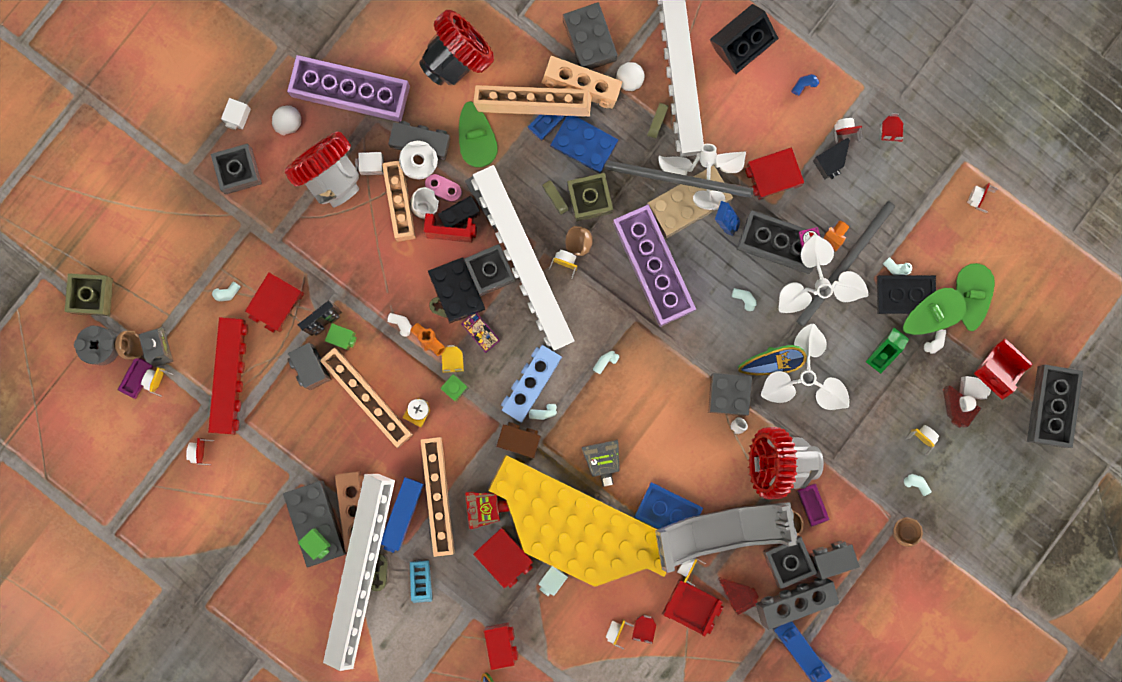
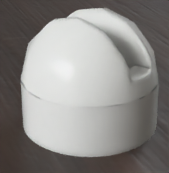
[959,396,976,412]
[730,417,748,434]

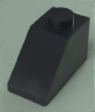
[813,138,850,180]

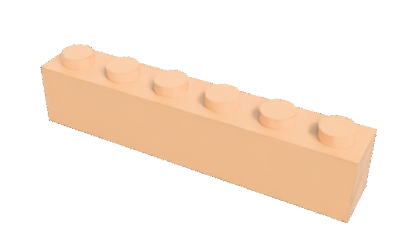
[473,85,591,117]
[320,348,413,448]
[421,437,455,557]

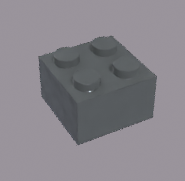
[211,144,262,194]
[464,244,516,296]
[287,343,331,390]
[708,373,752,416]
[763,536,817,589]
[809,540,860,579]

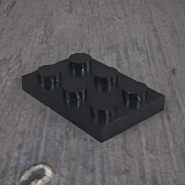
[428,257,485,324]
[877,275,936,314]
[297,300,342,336]

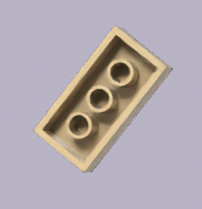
[647,165,733,239]

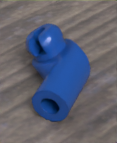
[791,74,819,96]

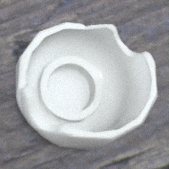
[616,62,645,91]
[272,105,301,135]
[410,187,439,219]

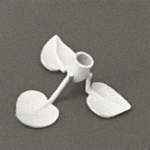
[659,144,746,210]
[778,235,868,313]
[761,324,849,410]

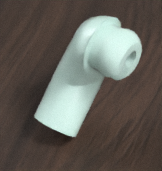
[883,257,913,275]
[212,281,241,302]
[732,288,757,311]
[529,404,557,420]

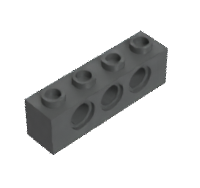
[756,578,839,630]

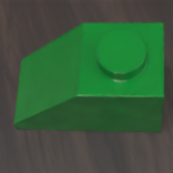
[866,328,909,374]

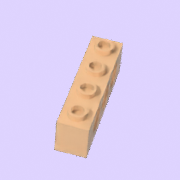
[541,56,622,109]
[382,161,416,242]

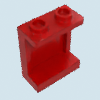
[745,147,804,200]
[423,213,477,243]
[245,272,305,333]
[974,339,1033,400]
[473,527,533,589]
[662,579,724,637]

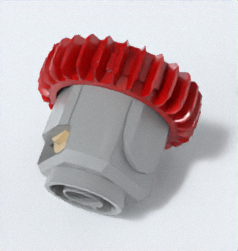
[284,132,359,208]
[747,427,824,499]

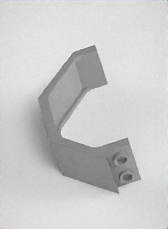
[655,502,797,573]

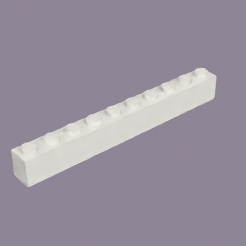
[657,0,704,157]
[471,165,574,351]
[323,474,395,671]

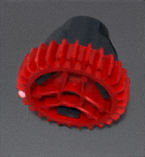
[419,10,494,85]

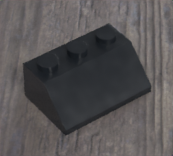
[709,4,779,74]

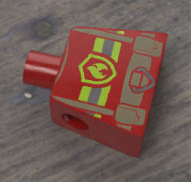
[465,492,510,529]

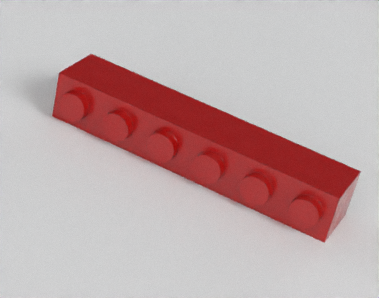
[208,317,248,435]

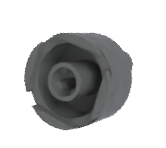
[74,325,118,366]

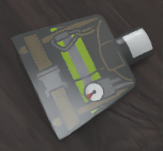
[139,327,173,367]
[582,440,619,486]

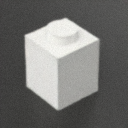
[221,98,251,130]
[355,152,384,175]
[959,376,991,399]

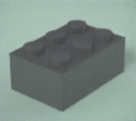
[563,2,618,70]

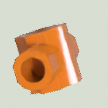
[823,221,849,252]
[410,323,445,356]

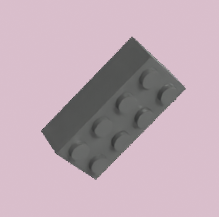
[737,210,824,274]
[1027,365,1083,448]
[283,481,347,568]

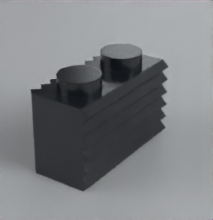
[438,195,481,228]

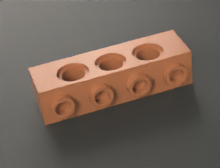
[335,471,364,552]

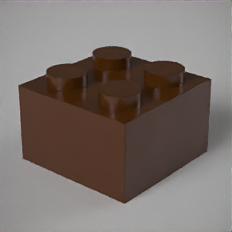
[496,422,541,459]

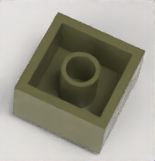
[567,173,613,222]
[65,274,113,316]

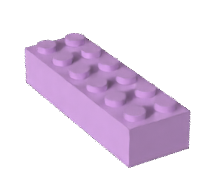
[287,55,410,122]
[613,204,696,327]

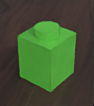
[325,323,357,351]
[440,374,469,402]
[298,528,331,560]

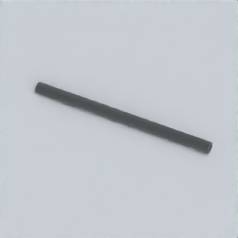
[605,160,753,198]
[796,201,895,327]

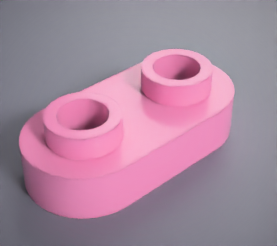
[425,174,462,202]

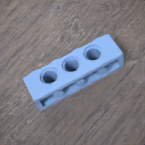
[501,345,562,423]

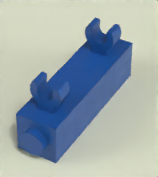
[381,477,424,553]
[773,621,832,682]

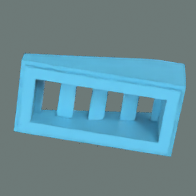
[410,560,432,603]

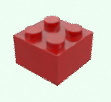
[484,622,518,670]

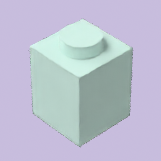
[538,566,568,596]

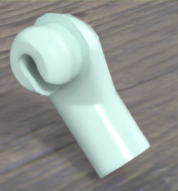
[593,351,620,374]
[904,474,932,496]

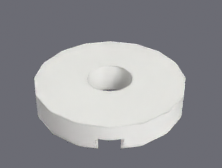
[399,141,438,180]

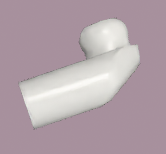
[388,313,412,337]
[924,329,946,354]

